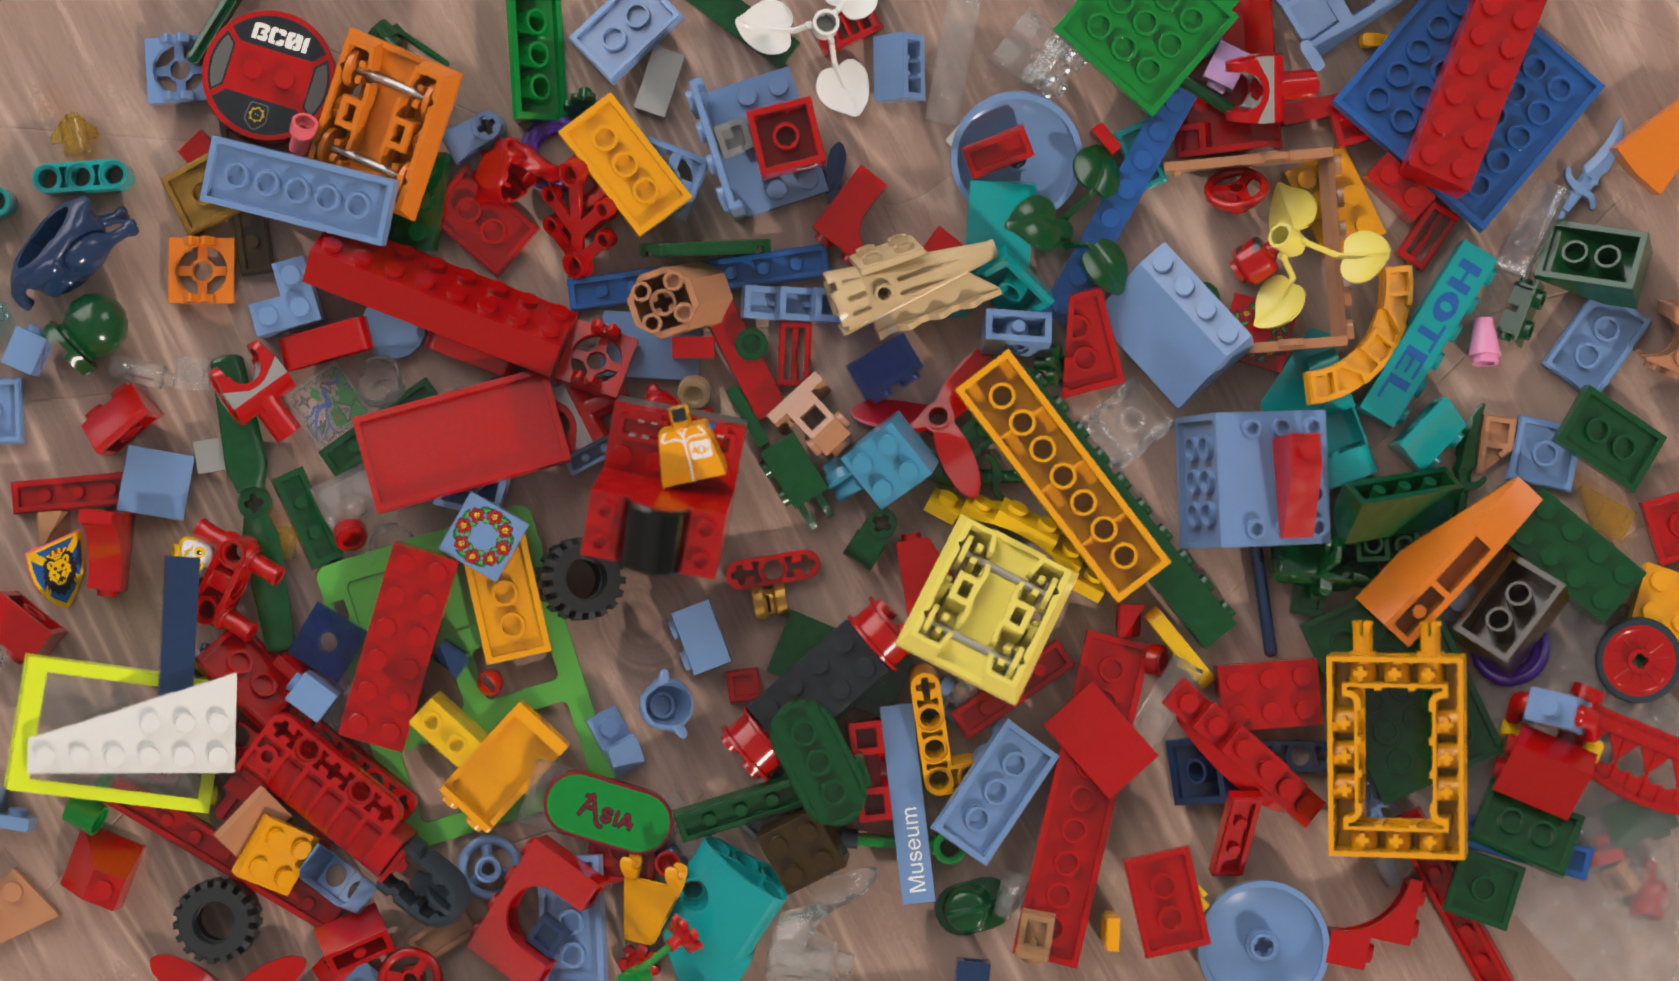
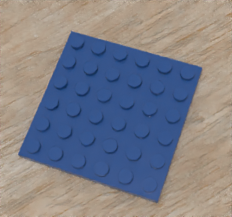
[1330,0,1605,233]

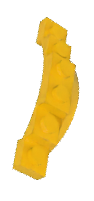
[923,487,1106,603]

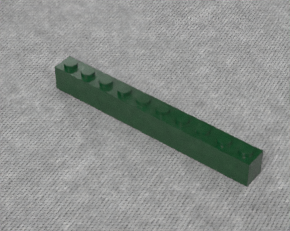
[1025,368,1236,649]

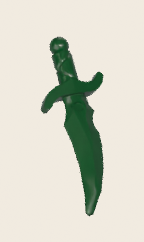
[1452,403,1487,517]
[926,454,1023,501]

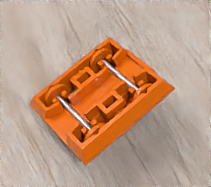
[307,27,464,221]

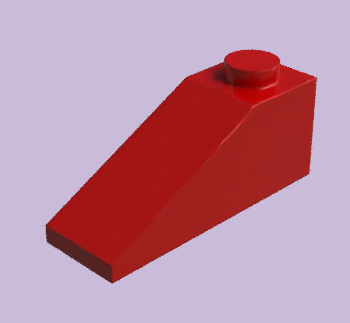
[1272,433,1323,539]

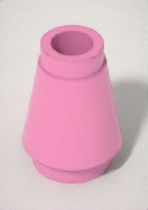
[1468,317,1502,367]

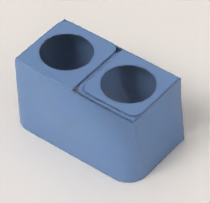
[299,843,376,914]

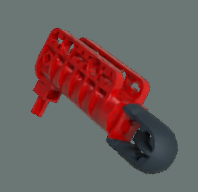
[214,706,470,928]

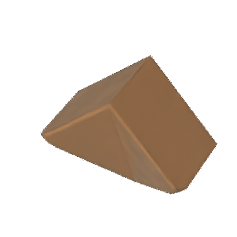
[36,511,71,545]

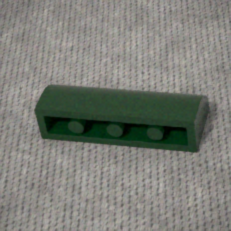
[1334,466,1465,545]

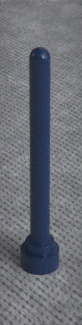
[1249,546,1277,657]

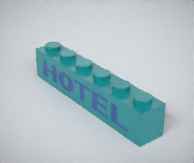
[1355,239,1498,429]

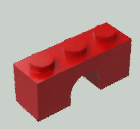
[848,718,893,823]

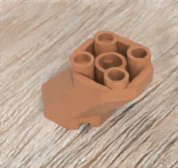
[627,260,733,339]

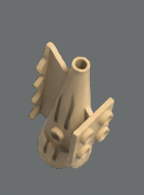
[822,233,1002,340]

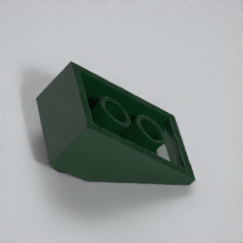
[1534,219,1653,309]

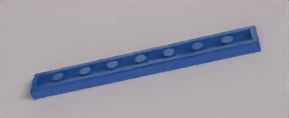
[567,244,830,312]

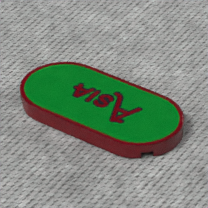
[543,769,673,855]

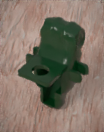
[1268,527,1378,601]

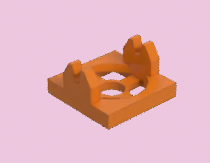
[168,235,237,304]

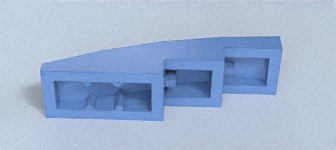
[740,285,873,325]

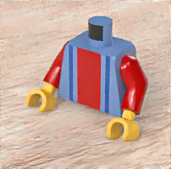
[1499,686,1604,763]

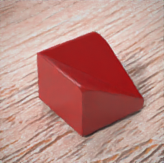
[1115,603,1145,637]

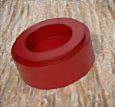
[333,519,368,552]
[1144,643,1169,678]

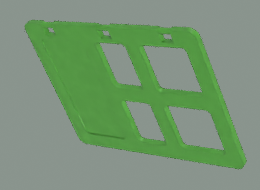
[317,505,615,846]

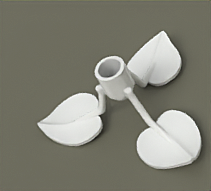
[735,0,878,117]

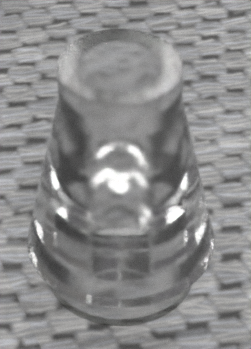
[992,868,1029,920]

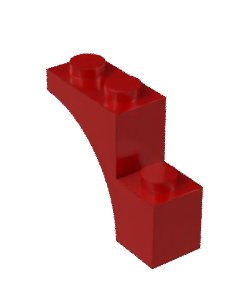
[1325,875,1426,970]

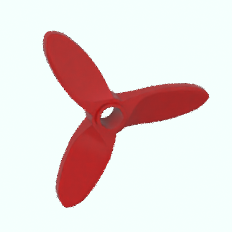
[850,348,994,499]
[150,954,307,981]

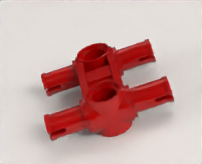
[193,518,286,642]

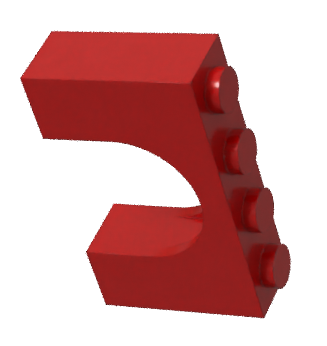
[812,165,964,267]
[466,835,609,981]

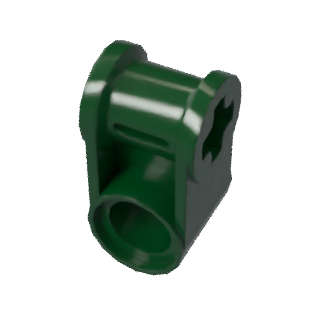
[842,508,897,571]

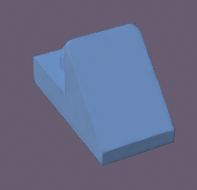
[585,705,645,778]
[0,787,38,832]

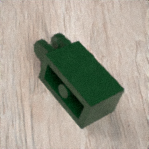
[758,432,835,530]

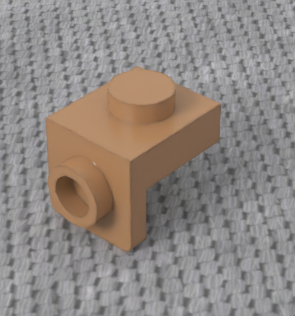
[1015,908,1056,964]

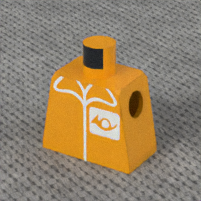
[659,404,728,488]

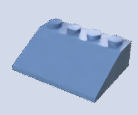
[1105,242,1255,411]

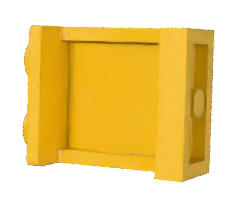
[410,690,489,767]

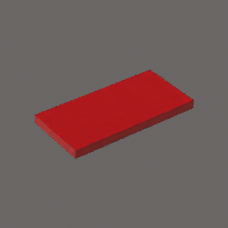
[352,370,572,515]

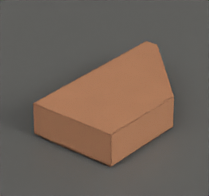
[1474,414,1517,475]

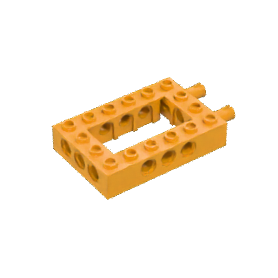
[1326,620,1468,860]

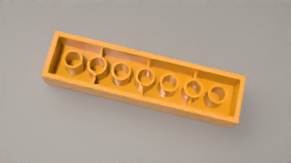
[954,349,1171,603]

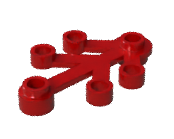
[541,158,618,279]

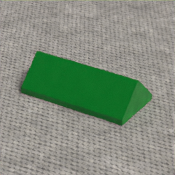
[506,0,568,125]

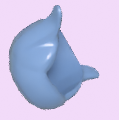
[639,668,694,739]

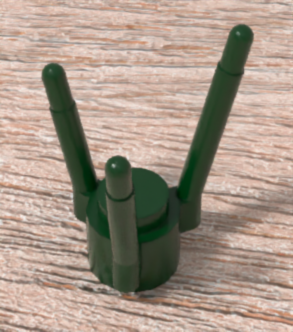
[368,19,450,67]

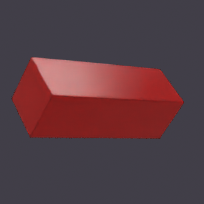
[1281,93,1340,128]

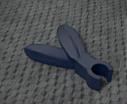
[821,142,846,205]

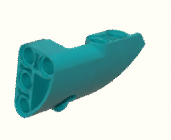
[1260,327,1379,490]
[662,836,788,981]

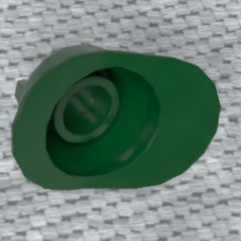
[935,877,1014,936]

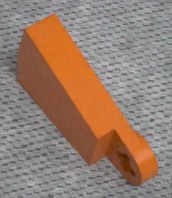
[1608,98,1679,195]

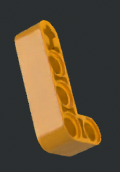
[909,664,975,796]

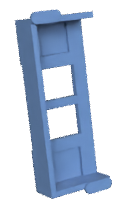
[1274,0,1404,71]

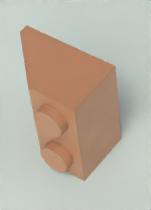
[213,785,293,859]

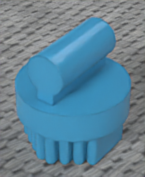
[823,455,863,503]

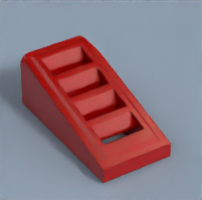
[815,9,884,58]

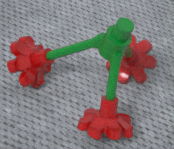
[617,913,704,981]

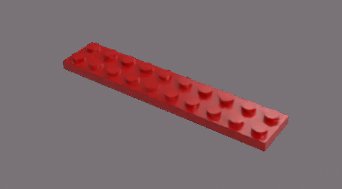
[1011,630,1150,969]

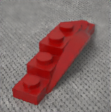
[1161,678,1326,828]

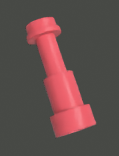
[289,113,318,157]

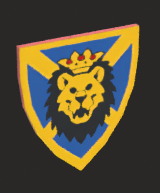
[24,529,85,610]

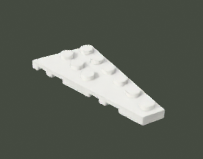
[28,672,237,773]

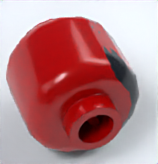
[1229,237,1279,286]

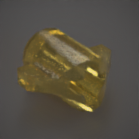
[50,112,99,157]

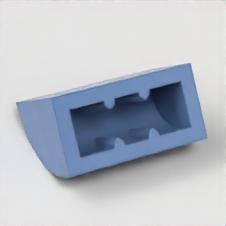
[873,32,926,103]

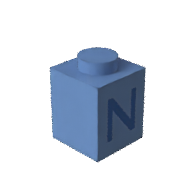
[1,323,54,377]

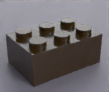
[1452,551,1570,677]

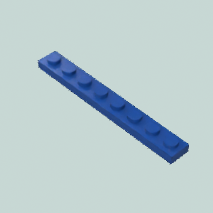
[1040,86,1197,327]

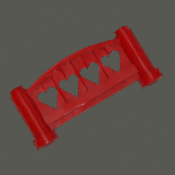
[1556,681,1679,816]

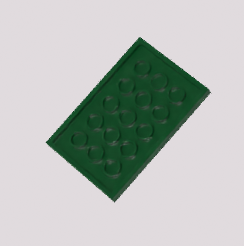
[1299,599,1504,806]

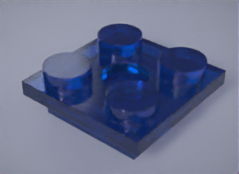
[287,601,368,683]

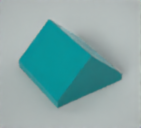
[974,245,1055,312]

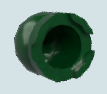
[41,293,128,376]

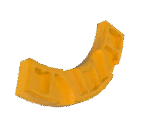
[1302,265,1414,406]

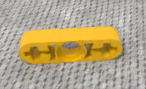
[1143,606,1216,690]

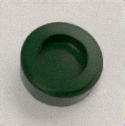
[735,328,768,361]

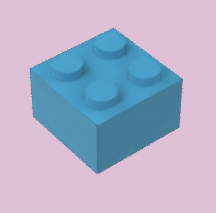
[841,410,939,510]

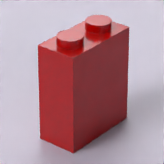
[1491,723,1598,821]

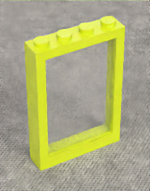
[4,653,218,814]

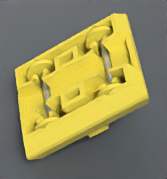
[895,514,1079,706]

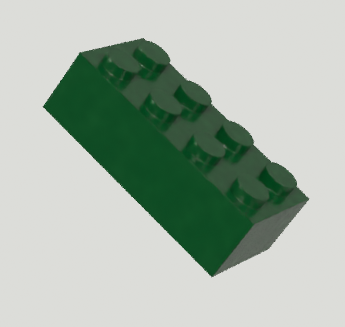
[1503,487,1647,626]

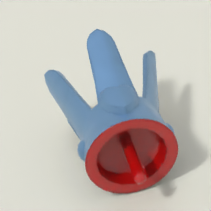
[655,843,688,877]

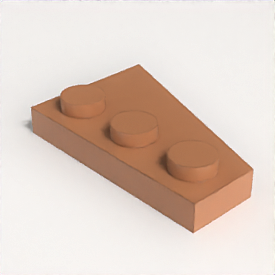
[0,867,62,944]

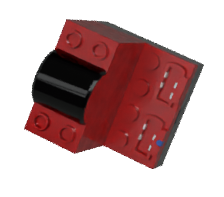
[580,395,749,580]

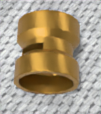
[751,583,789,620]

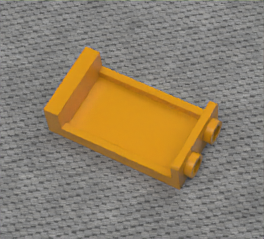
[439,698,571,834]

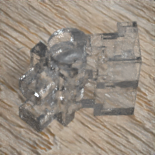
[988,6,1087,98]

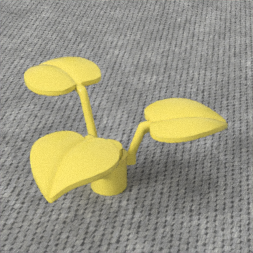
[1253,182,1391,329]

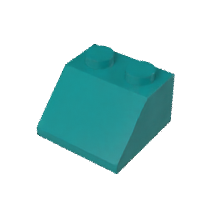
[1388,396,1467,471]

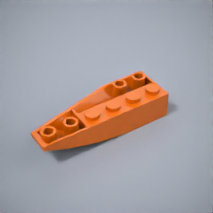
[1355,476,1543,647]

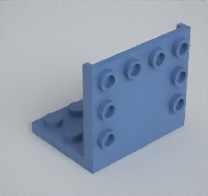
[685,66,829,222]
[1175,410,1331,549]

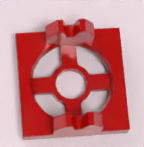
[554,318,639,401]

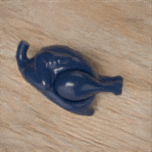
[10,196,139,311]

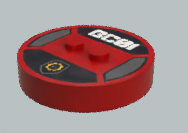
[202,10,336,145]

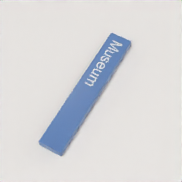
[880,703,936,905]

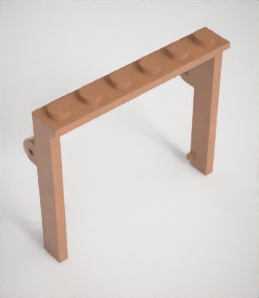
[1164,147,1354,355]

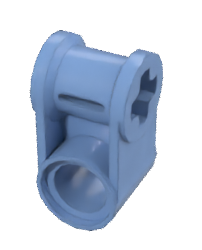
[442,111,507,165]

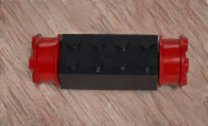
[720,596,910,781]

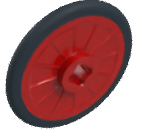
[1595,617,1679,703]

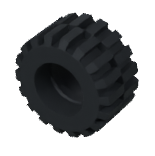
[536,537,626,621]
[173,877,263,964]

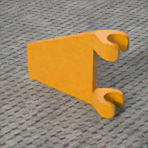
[620,854,688,946]

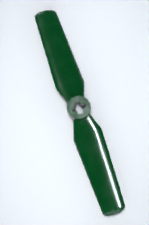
[211,354,296,653]

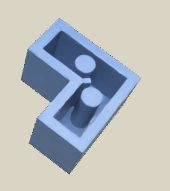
[249,255,328,339]

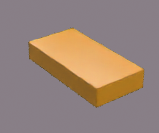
[1100,910,1120,952]

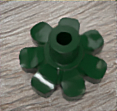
[563,87,599,119]
[1034,344,1065,386]

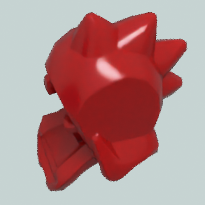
[471,137,559,204]

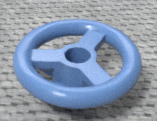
[457,835,522,900]

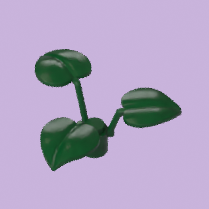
[1004,144,1128,296]

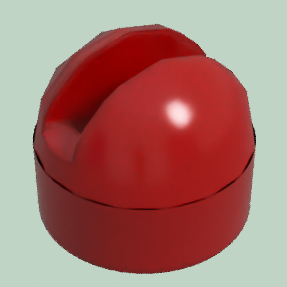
[477,669,504,696]

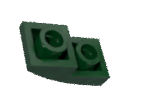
[1355,532,1419,564]

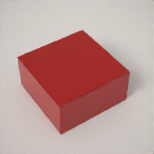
[672,336,715,360]

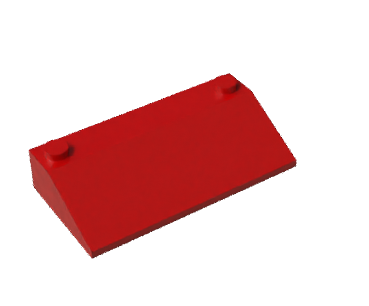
[1175,0,1283,159]

